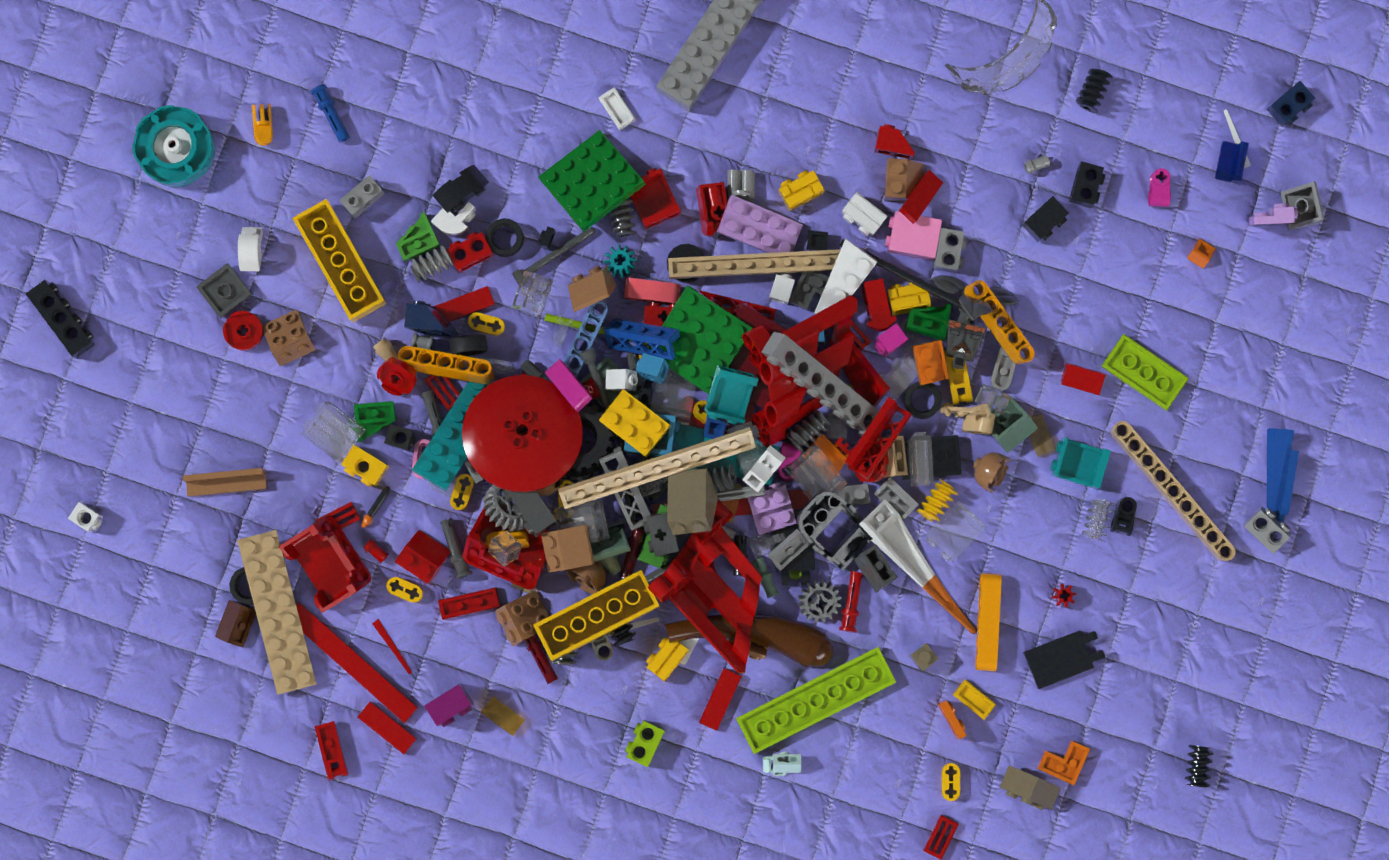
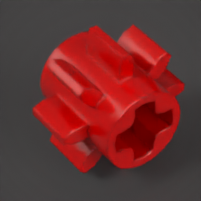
[1051,583,1077,608]

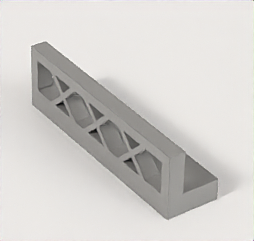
[599,446,651,531]

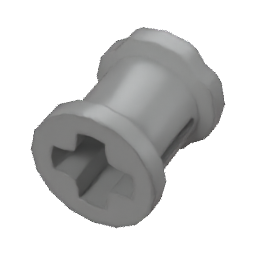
[411,332,434,350]

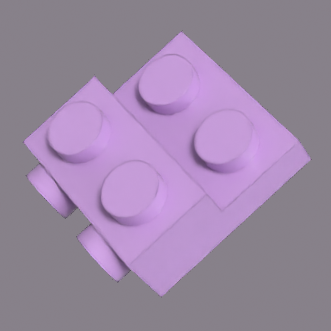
[1249,203,1298,225]
[747,483,797,535]

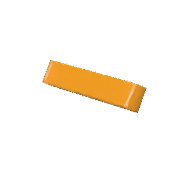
[964,280,1035,365]
[398,346,494,384]
[975,573,1002,672]

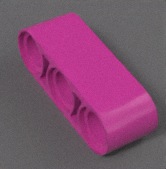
[545,359,593,412]

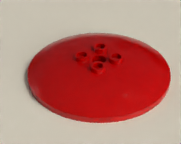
[462,375,583,492]

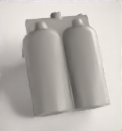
[727,170,755,203]

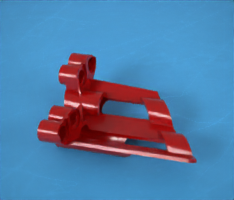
[742,295,857,448]
[648,500,762,673]

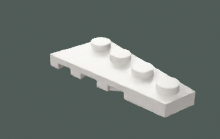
[814,238,877,314]

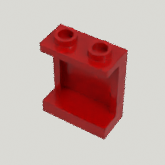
[630,168,681,230]

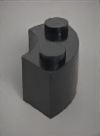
[432,165,489,213]

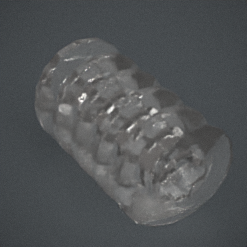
[1082,499,1116,542]

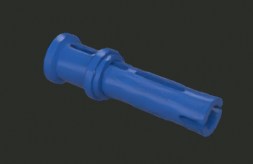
[310,84,350,143]

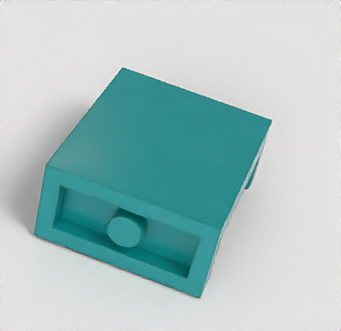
[704,365,758,425]
[1050,437,1111,490]

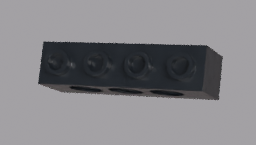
[26,280,95,359]

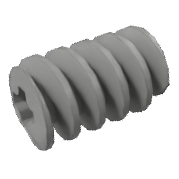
[410,246,454,283]

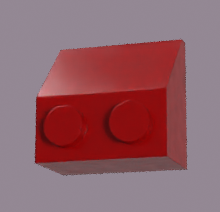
[395,530,450,585]

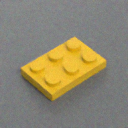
[599,389,671,457]

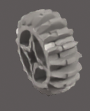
[483,485,526,532]

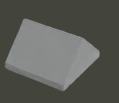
[1280,181,1325,230]

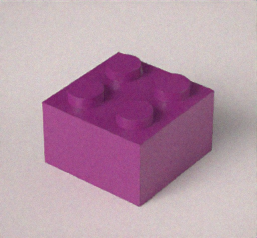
[425,684,474,727]

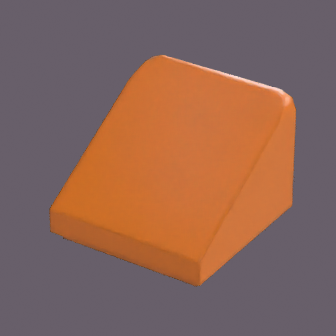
[1187,238,1216,268]

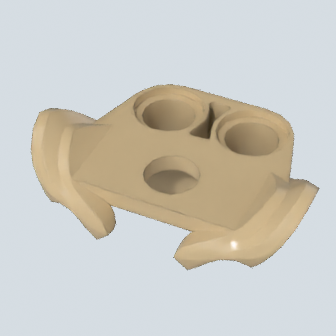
[940,402,995,435]

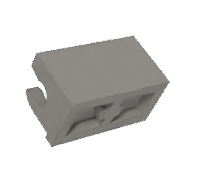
[874,477,919,520]

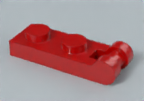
[314,721,349,780]

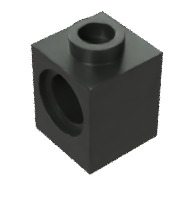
[384,424,416,452]

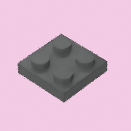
[196,263,252,318]

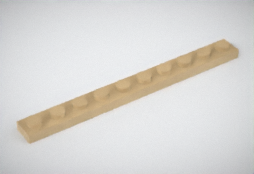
[668,248,865,279]
[558,427,756,509]

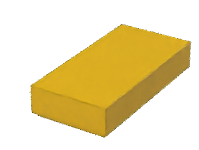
[952,679,996,720]

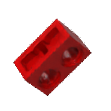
[447,232,494,273]

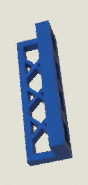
[604,318,680,360]

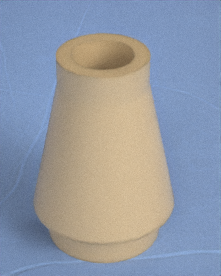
[373,337,400,361]

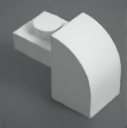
[431,202,476,237]
[238,227,263,271]
[742,445,786,492]

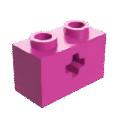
[874,323,908,357]

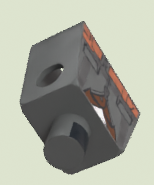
[946,320,986,369]

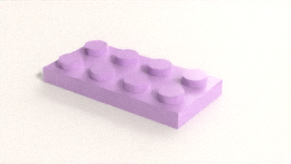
[717,195,803,253]

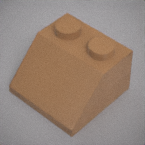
[884,158,925,202]
[568,265,617,312]
[541,524,594,572]

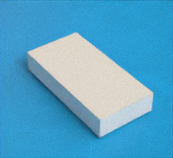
[598,87,636,131]

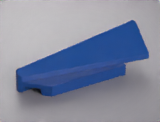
[1267,428,1299,523]

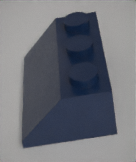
[404,301,459,337]

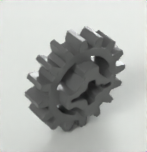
[798,579,842,623]

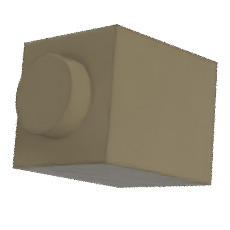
[909,643,939,671]

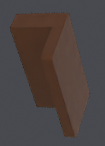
[215,600,256,648]

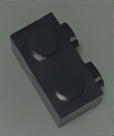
[1022,196,1069,242]

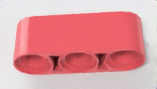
[623,278,682,305]

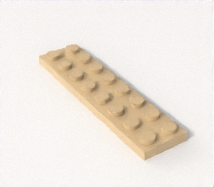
[237,530,317,695]

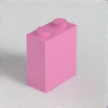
[885,211,942,261]

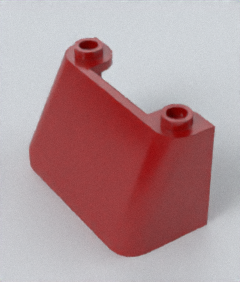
[463,509,549,590]
[279,515,371,613]

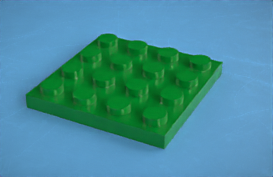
[538,130,646,232]
[648,285,753,394]

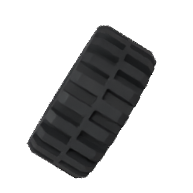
[564,403,615,480]

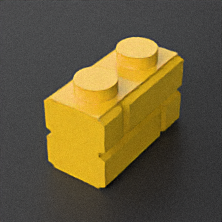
[778,170,824,212]
[887,283,931,316]
[646,637,689,682]

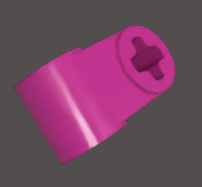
[1148,168,1171,207]
[778,442,801,482]

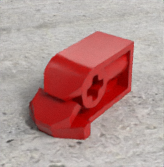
[696,182,728,237]
[861,278,897,332]

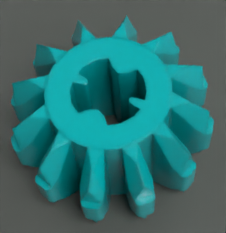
[603,244,637,278]

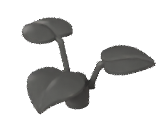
[931,275,1020,325]

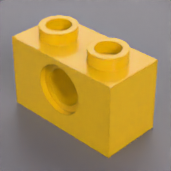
[341,444,389,487]

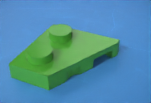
[396,212,440,263]

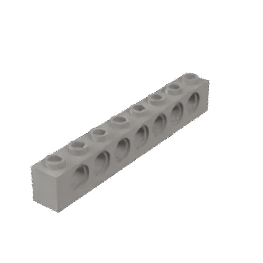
[762,332,879,440]

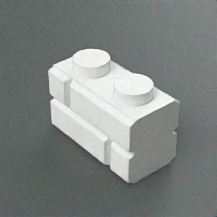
[841,192,888,237]

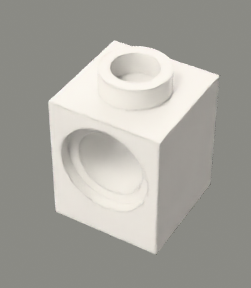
[769,273,795,305]
[605,369,638,392]
[68,502,103,532]

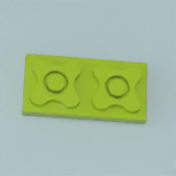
[1101,334,1189,411]

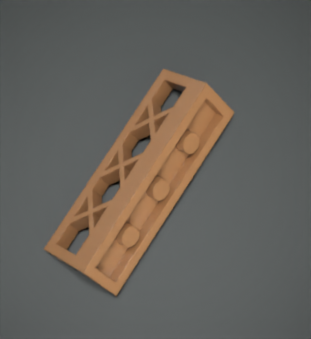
[183,468,268,497]

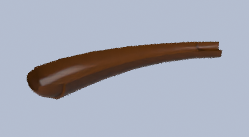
[664,614,833,667]

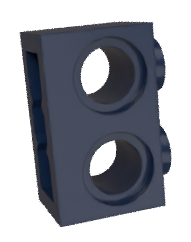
[1266,81,1315,127]

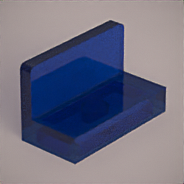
[1215,141,1249,184]

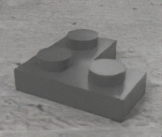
[789,272,829,311]

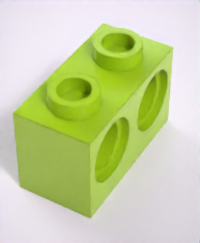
[624,720,665,767]

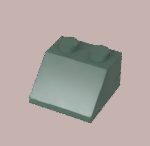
[990,395,1038,453]

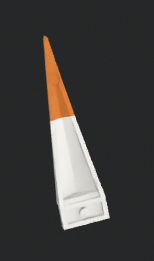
[859,499,976,634]

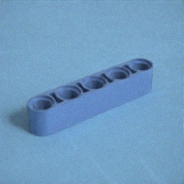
[564,301,609,378]

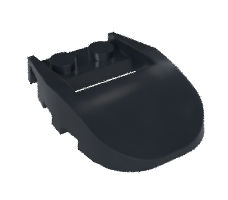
[797,491,873,571]

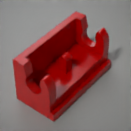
[1061,362,1106,395]

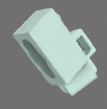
[763,752,801,776]

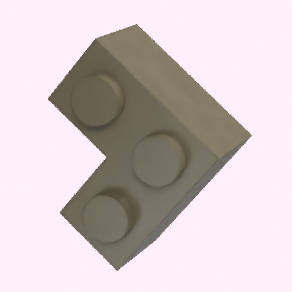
[1000,765,1061,811]

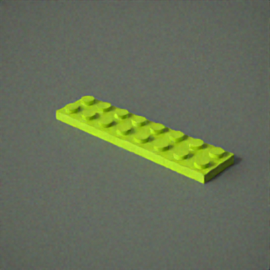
[736,647,896,754]

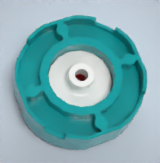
[132,105,215,187]

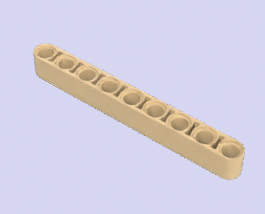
[1111,421,1236,561]

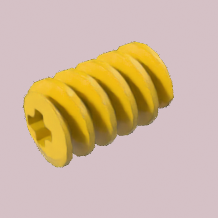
[916,479,958,523]

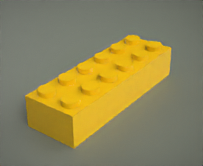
[292,199,387,323]
[533,570,660,661]

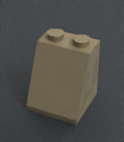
[667,468,718,535]

